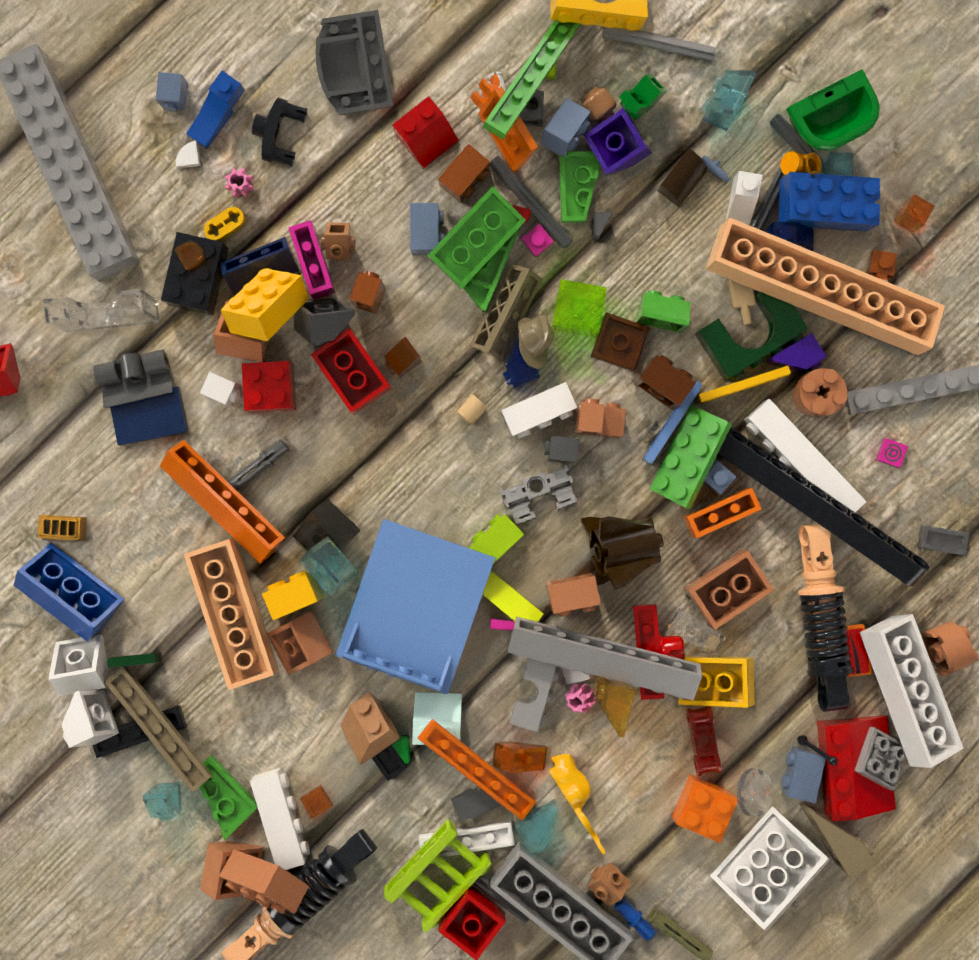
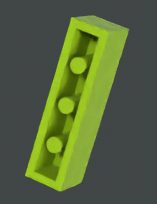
[464,514,524,564]

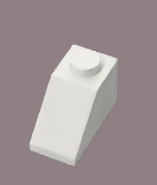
[726,171,762,225]

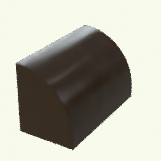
[658,148,708,208]

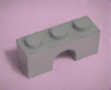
[510,658,560,732]

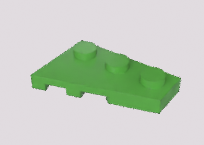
[557,151,600,223]
[199,755,258,840]

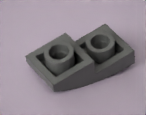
[451,788,501,821]

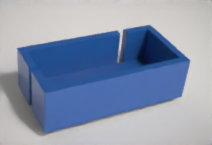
[778,172,880,232]

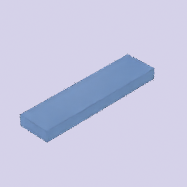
[642,381,703,465]

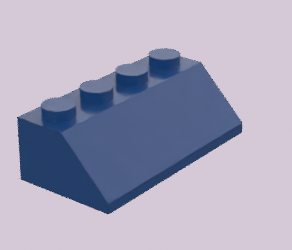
[13,543,124,642]

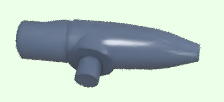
[701,155,730,182]

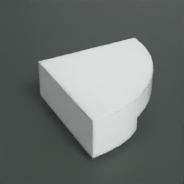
[176,141,201,169]

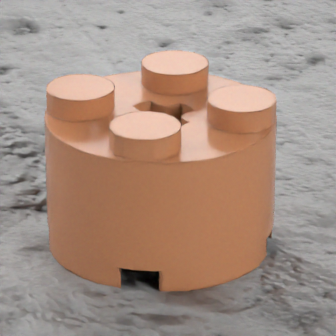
[792,368,848,418]
[921,621,978,676]

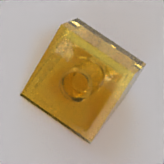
[594,677,635,738]

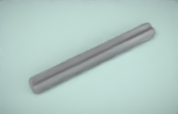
[602,27,715,61]

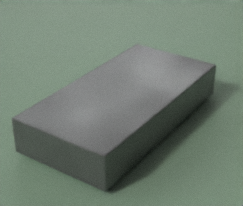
[917,525,970,556]

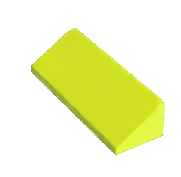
[482,571,543,622]

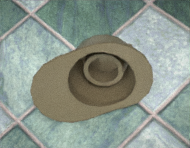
[518,315,554,369]

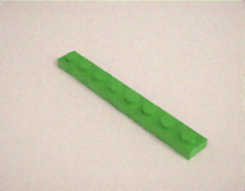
[483,20,582,140]

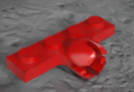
[633,604,685,700]

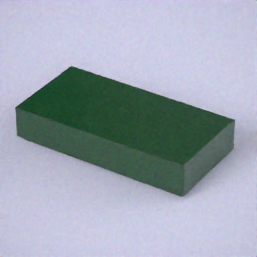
[107,652,162,668]

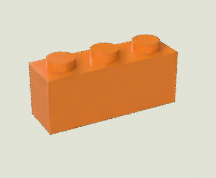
[682,488,762,538]

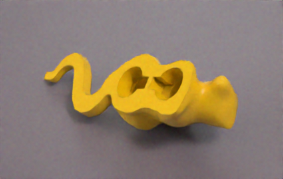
[549,754,605,855]

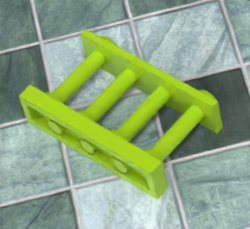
[384,818,492,933]

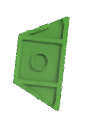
[462,228,520,313]

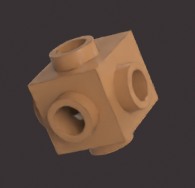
[321,222,356,261]
[587,862,631,906]

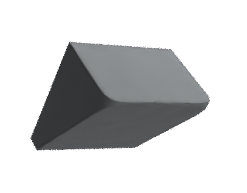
[592,211,612,241]

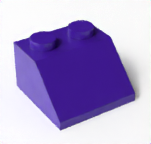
[584,108,652,176]

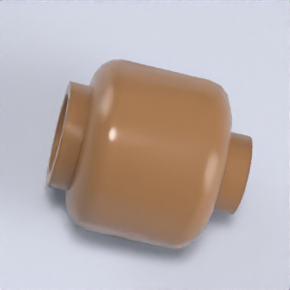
[582,86,617,123]

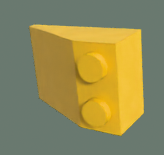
[678,657,755,708]

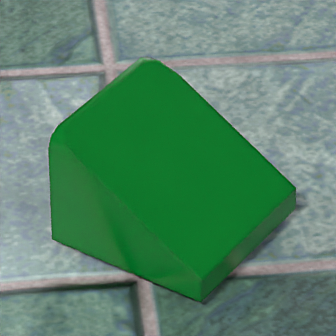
[392,735,411,764]

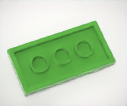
[427,186,526,289]
[649,405,732,509]

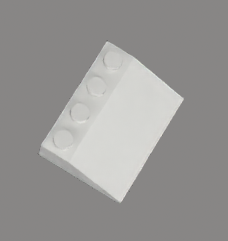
[710,806,831,930]

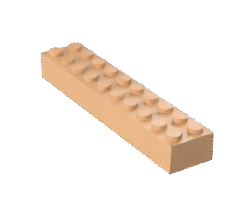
[705,217,945,355]

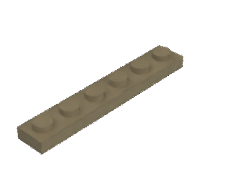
[104,666,213,793]

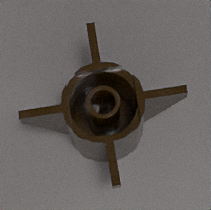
[581,516,664,589]

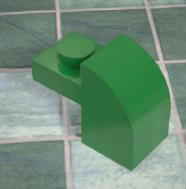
[619,74,667,120]

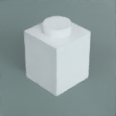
[200,372,240,406]

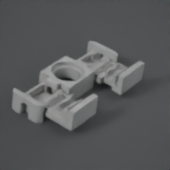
[500,464,577,526]

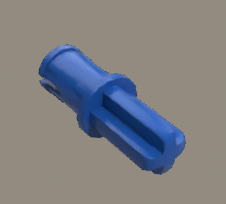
[614,897,655,941]

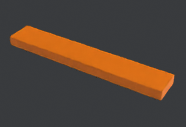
[418,719,537,821]

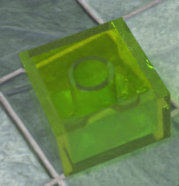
[551,279,607,338]

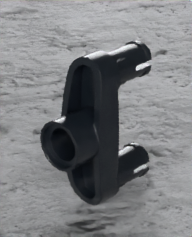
[252,97,308,167]

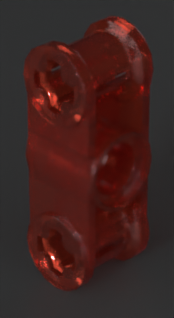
[686,706,722,777]

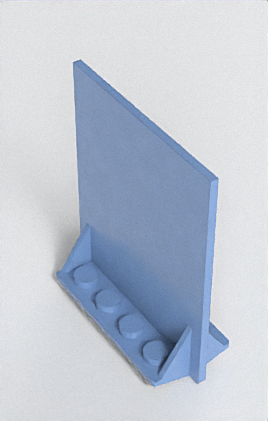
[336,519,495,694]

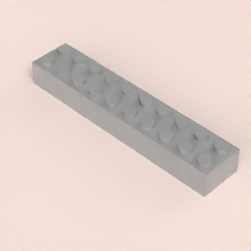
[0,43,140,281]

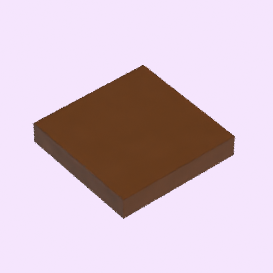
[590,312,650,372]

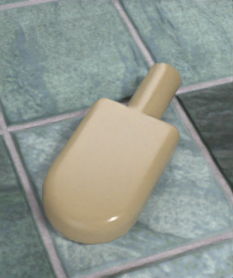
[728,279,756,325]

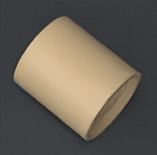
[457,394,487,425]

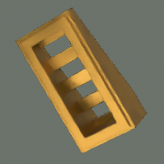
[37,515,87,541]

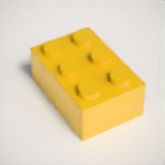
[221,268,309,341]

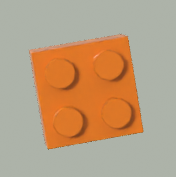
[672,774,739,843]

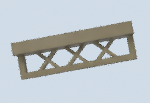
[470,264,543,362]

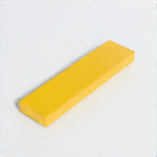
[695,366,791,404]

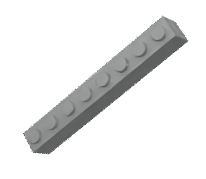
[508,617,702,700]

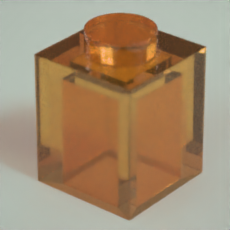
[893,194,935,233]

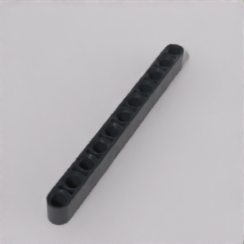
[718,427,930,587]

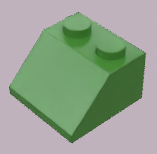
[636,290,690,333]

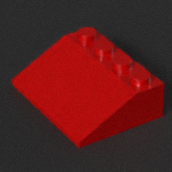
[817,715,896,822]

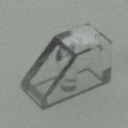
[667,608,726,657]

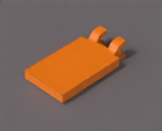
[470,74,538,173]

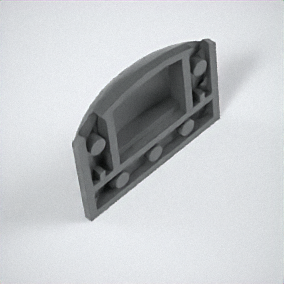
[315,10,394,115]

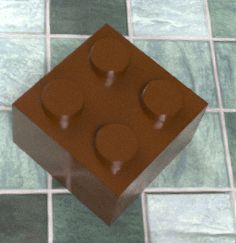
[634,355,696,410]

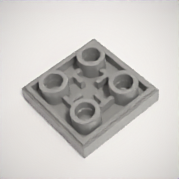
[855,727,906,791]

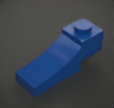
[186,71,245,149]

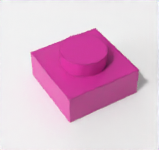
[521,224,554,258]

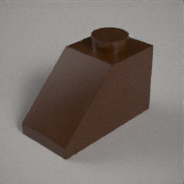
[384,336,422,378]

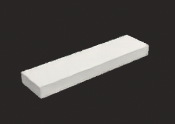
[419,820,515,857]

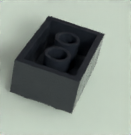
[161,232,229,315]

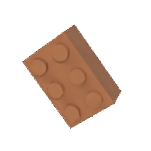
[684,549,774,630]
[219,850,309,914]

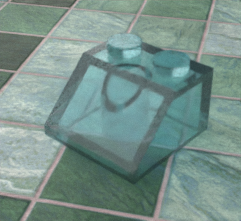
[702,70,757,131]
[299,536,358,597]

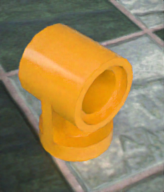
[780,151,822,176]

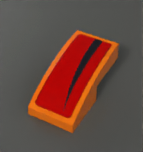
[845,624,872,677]

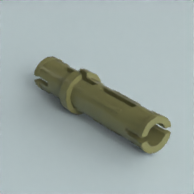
[648,908,713,960]

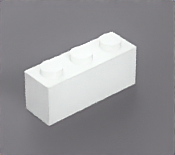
[501,382,577,439]

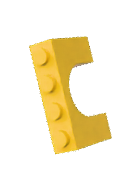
[550,0,648,31]

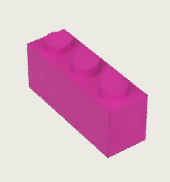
[288,220,336,300]

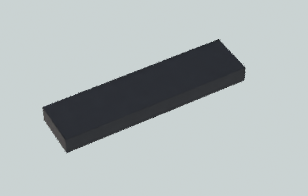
[92,705,187,758]

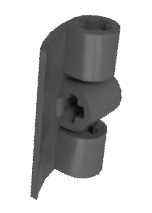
[93,349,173,408]

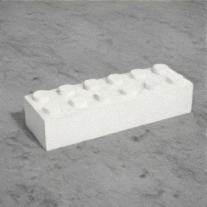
[860,614,963,768]

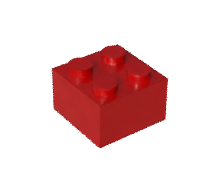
[242,361,296,413]
[438,886,506,960]

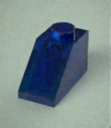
[767,222,814,251]
[503,336,540,390]

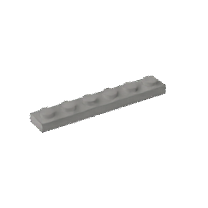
[846,365,979,415]

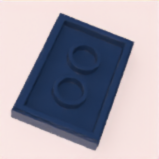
[110,386,188,446]

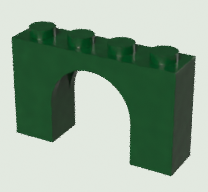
[695,292,808,381]

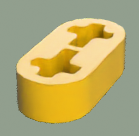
[204,207,246,242]

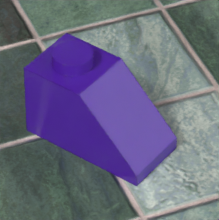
[766,333,827,372]

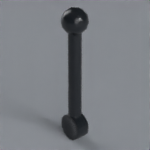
[797,735,838,766]

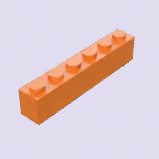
[160,440,285,564]

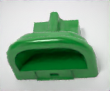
[786,69,880,151]

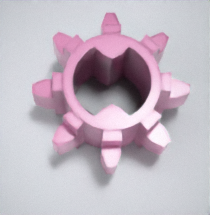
[225,168,254,198]
[565,683,596,713]

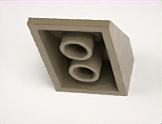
[800,802,875,879]

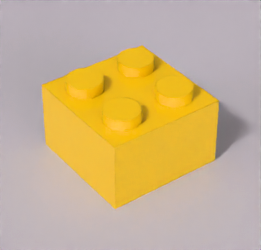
[262,570,324,620]

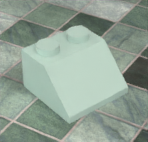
[412,692,462,745]

